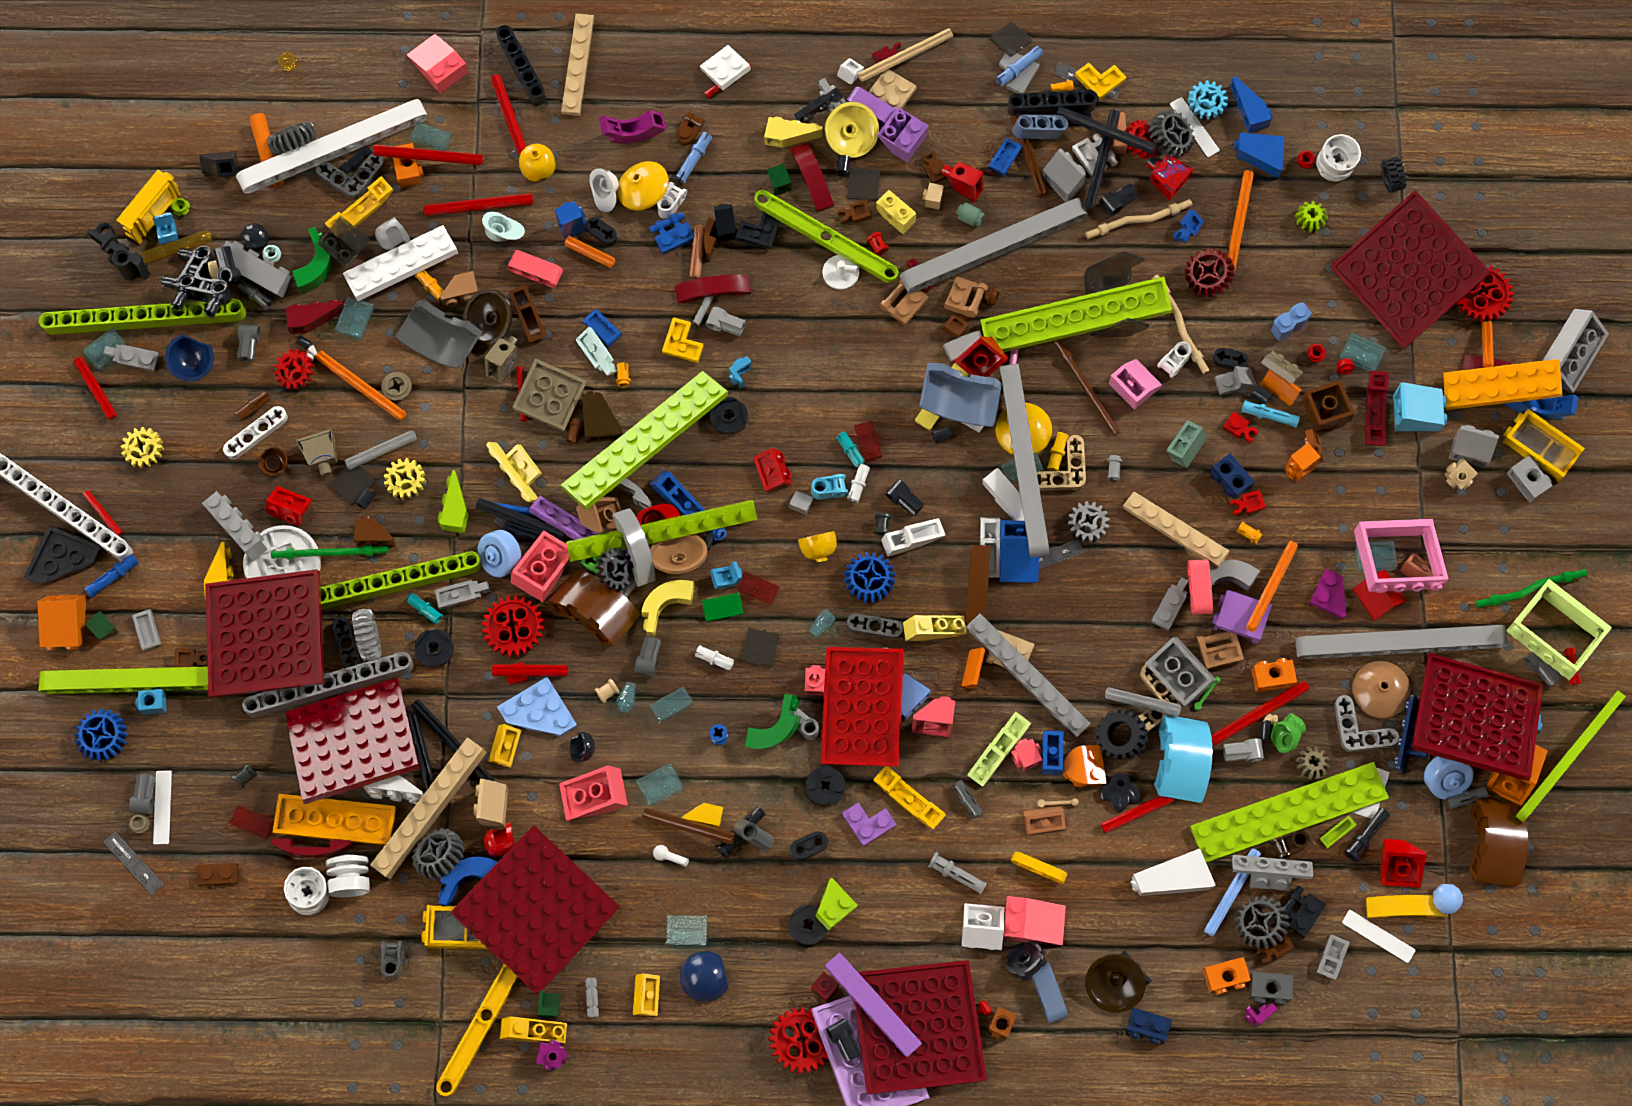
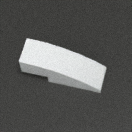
[982,468,1024,521]
[980,517,1000,577]
[881,518,945,556]

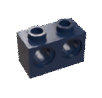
[1210,453,1255,500]

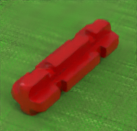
[1564,647,1581,685]

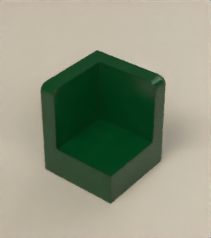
[767,163,792,196]
[85,611,119,640]
[537,991,561,1018]

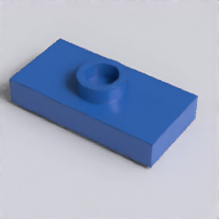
[988,137,1022,177]
[583,309,622,348]

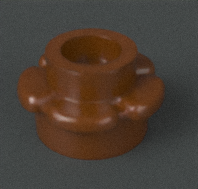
[985,287,999,305]

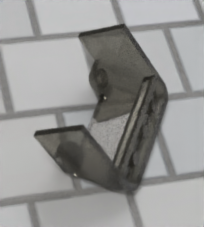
[1084,251,1149,338]

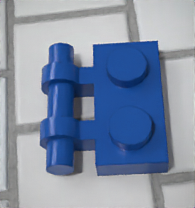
[649,212,694,255]

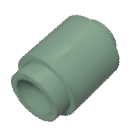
[956,202,985,227]

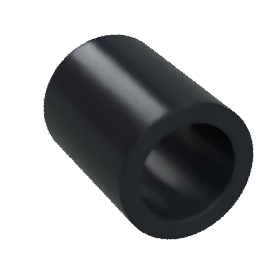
[836,155,851,175]
[1251,385,1273,405]
[932,426,952,443]
[355,488,375,510]

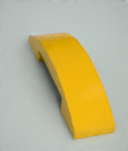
[325,176,393,237]
[873,767,946,830]
[1366,895,1448,918]

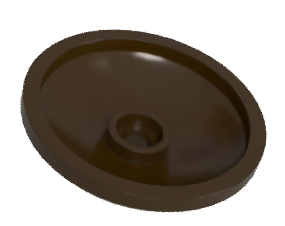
[463,289,512,345]
[1085,954,1146,1012]

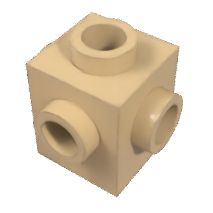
[1444,459,1478,490]

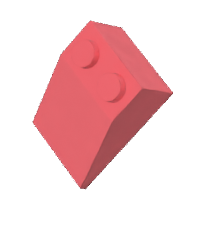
[407,34,468,94]
[510,531,570,602]
[559,765,628,821]
[1003,896,1066,946]

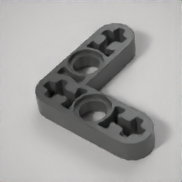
[316,154,385,199]

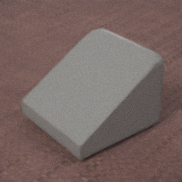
[789,491,814,515]

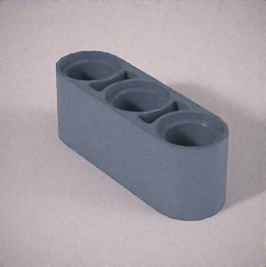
[1012,115,1068,139]
[1032,962,1068,1024]

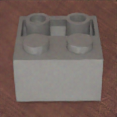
[1042,149,1086,202]
[1448,425,1499,469]

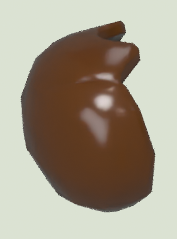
[258,446,288,477]

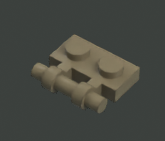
[1261,351,1303,384]

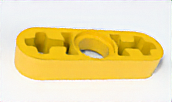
[1011,851,1068,884]

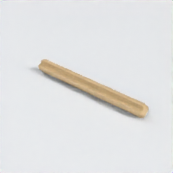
[858,28,953,82]

